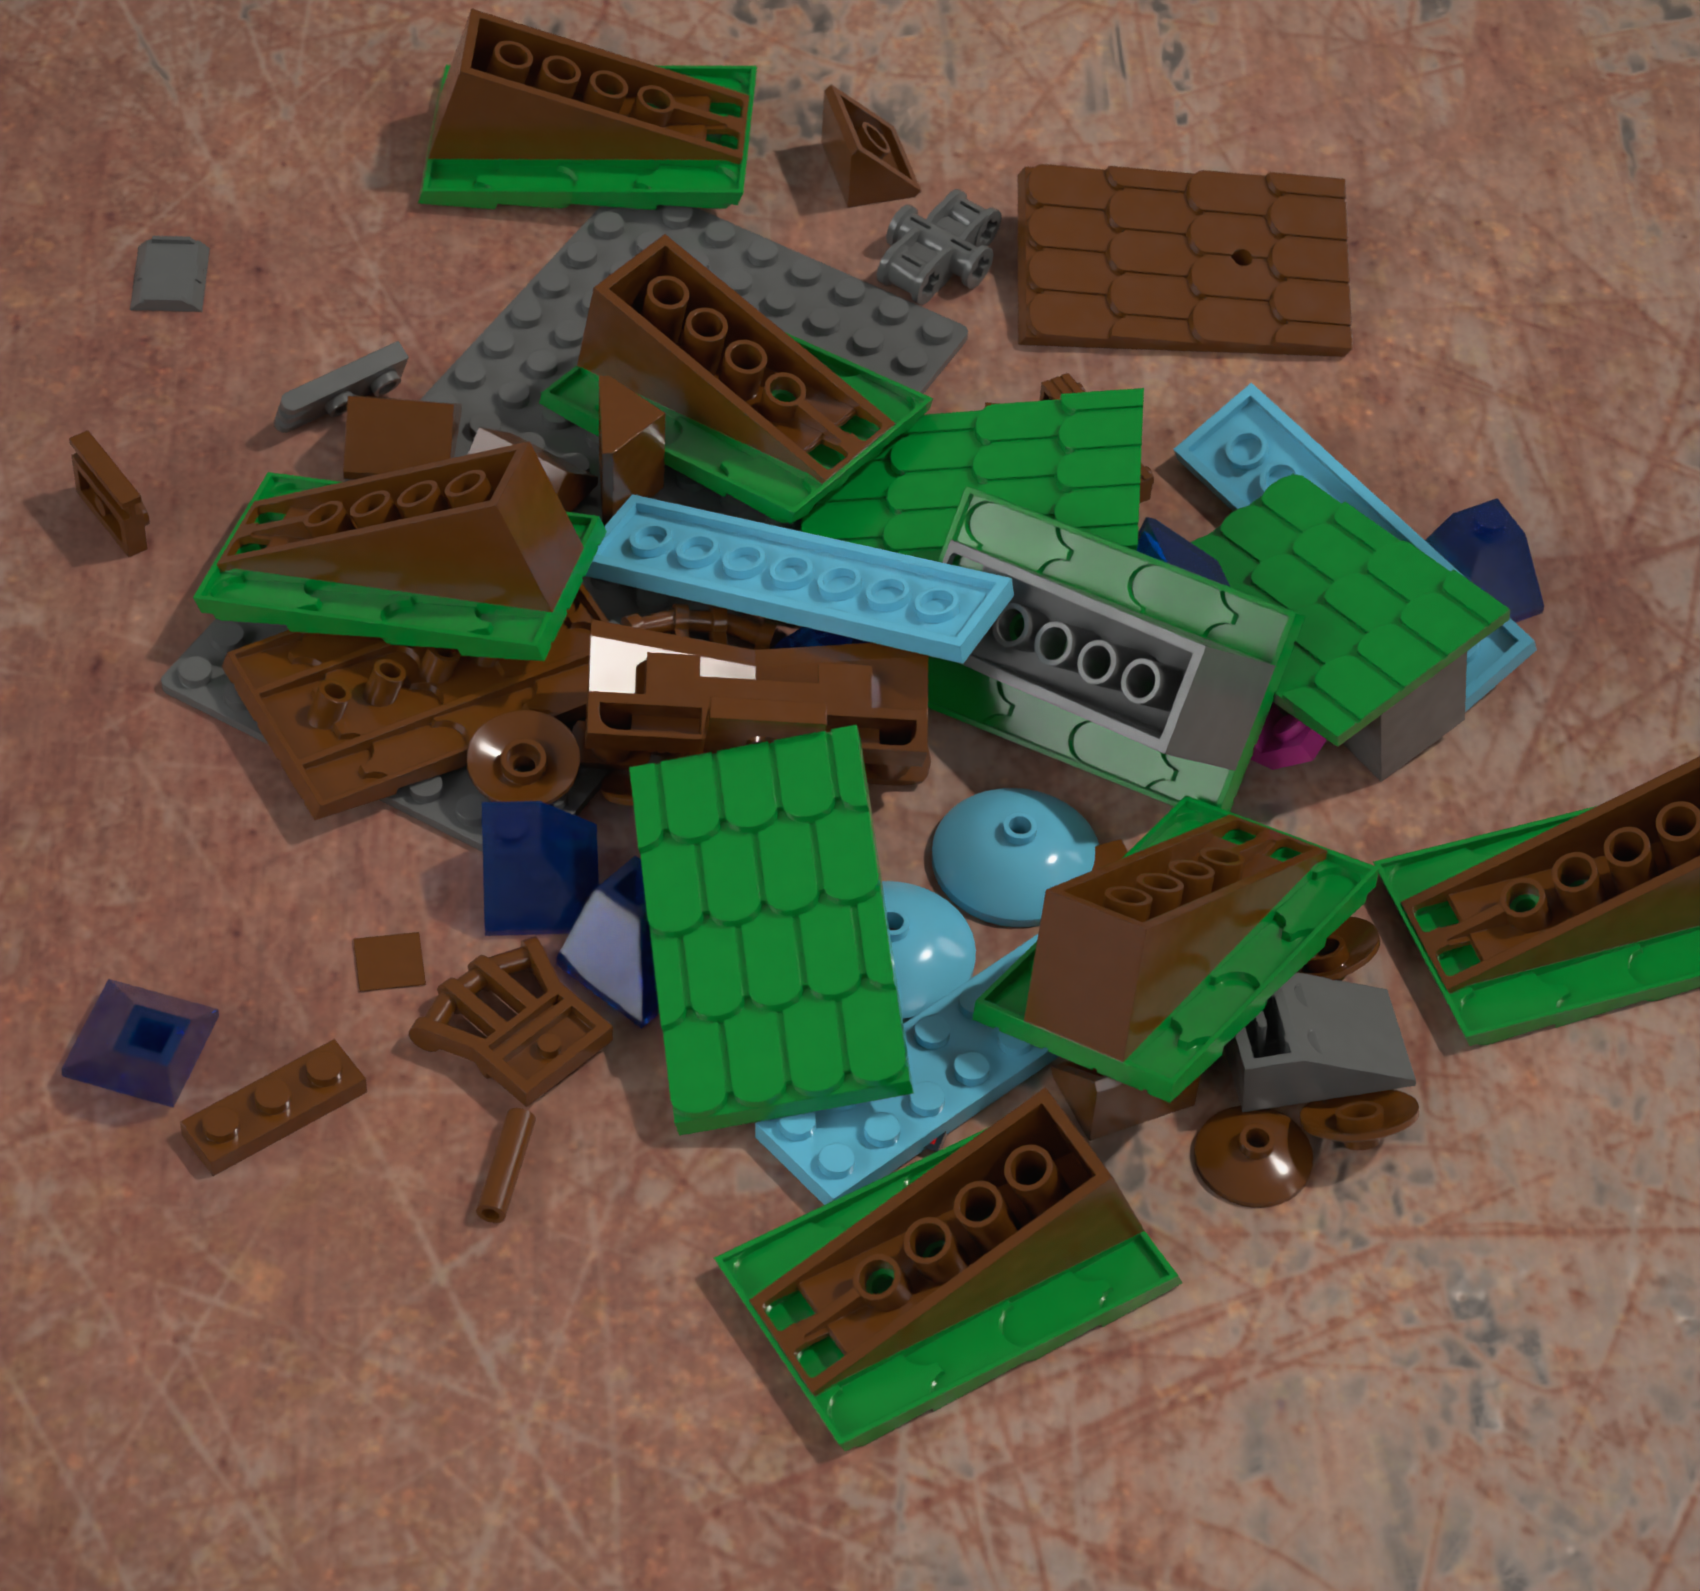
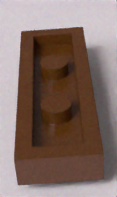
[180,1039,367,1176]

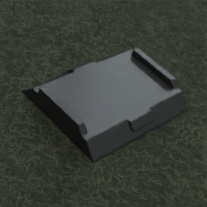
[130,236,210,312]

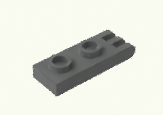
[274,341,409,433]

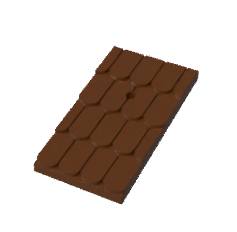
[1017,164,1353,357]
[222,583,609,821]

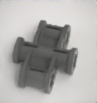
[877,189,1002,305]

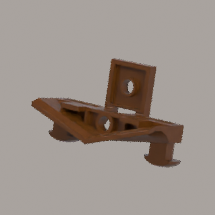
[572,619,931,786]

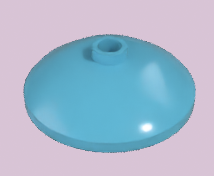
[931,788,1099,927]
[882,881,976,1024]

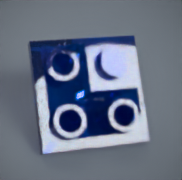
[556,855,659,1029]
[61,979,219,1108]

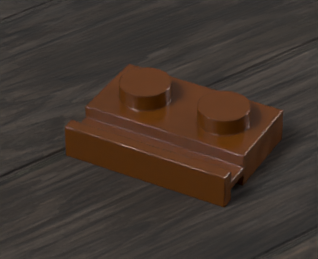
[69,430,150,558]

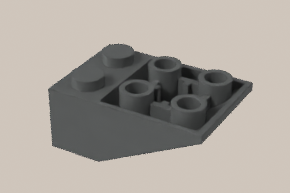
[1224,972,1416,1112]

